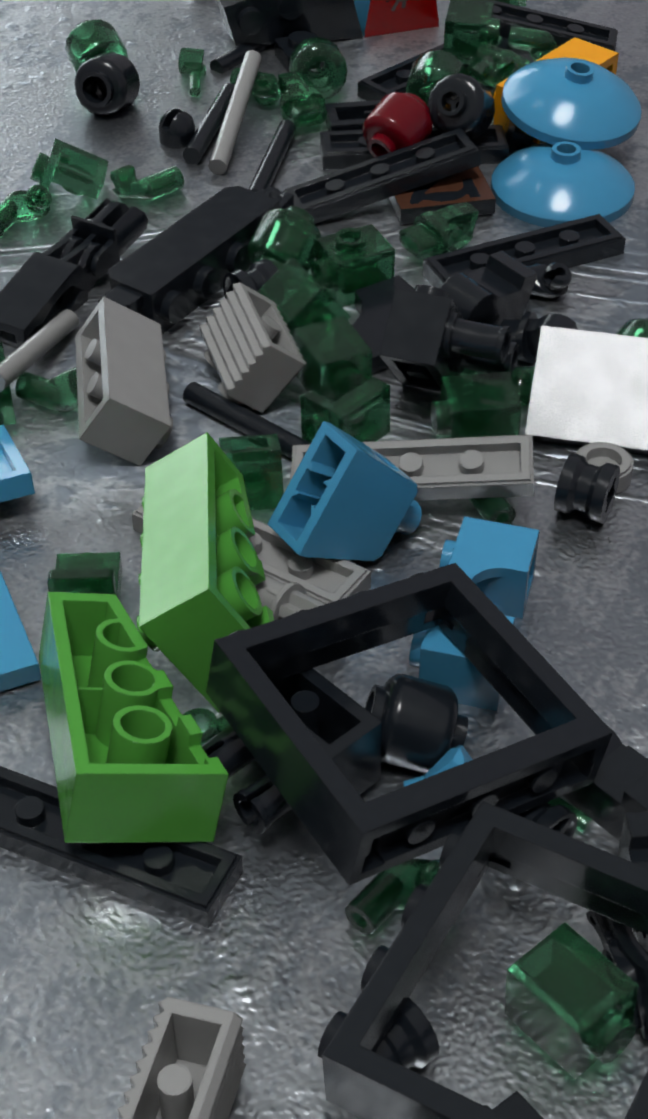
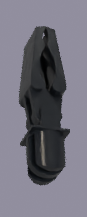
[0,198,148,348]

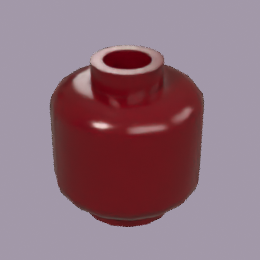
[362,92,433,158]

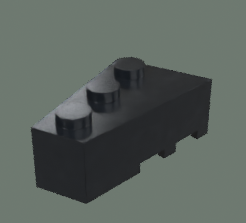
[216,0,363,46]

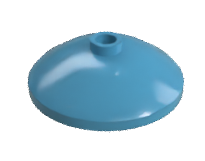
[501,58,642,150]
[491,141,635,227]

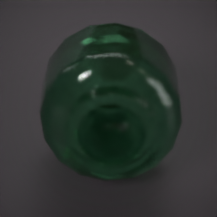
[65,19,128,73]
[289,37,348,101]
[406,50,467,105]
[247,206,323,287]

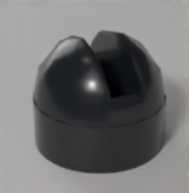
[159,108,195,148]

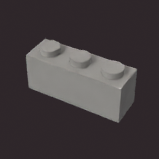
[75,296,173,466]

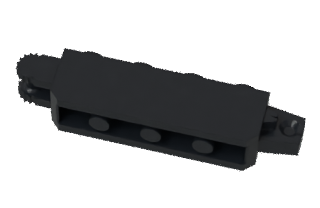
[98,186,294,334]

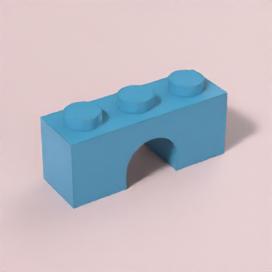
[409,516,540,711]

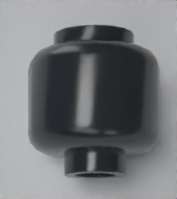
[74,52,140,116]
[427,73,495,139]
[365,674,468,774]

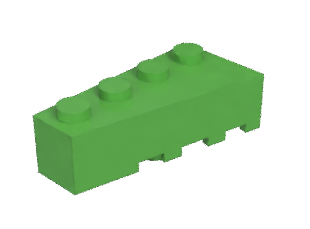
[136,432,275,713]
[39,592,229,843]

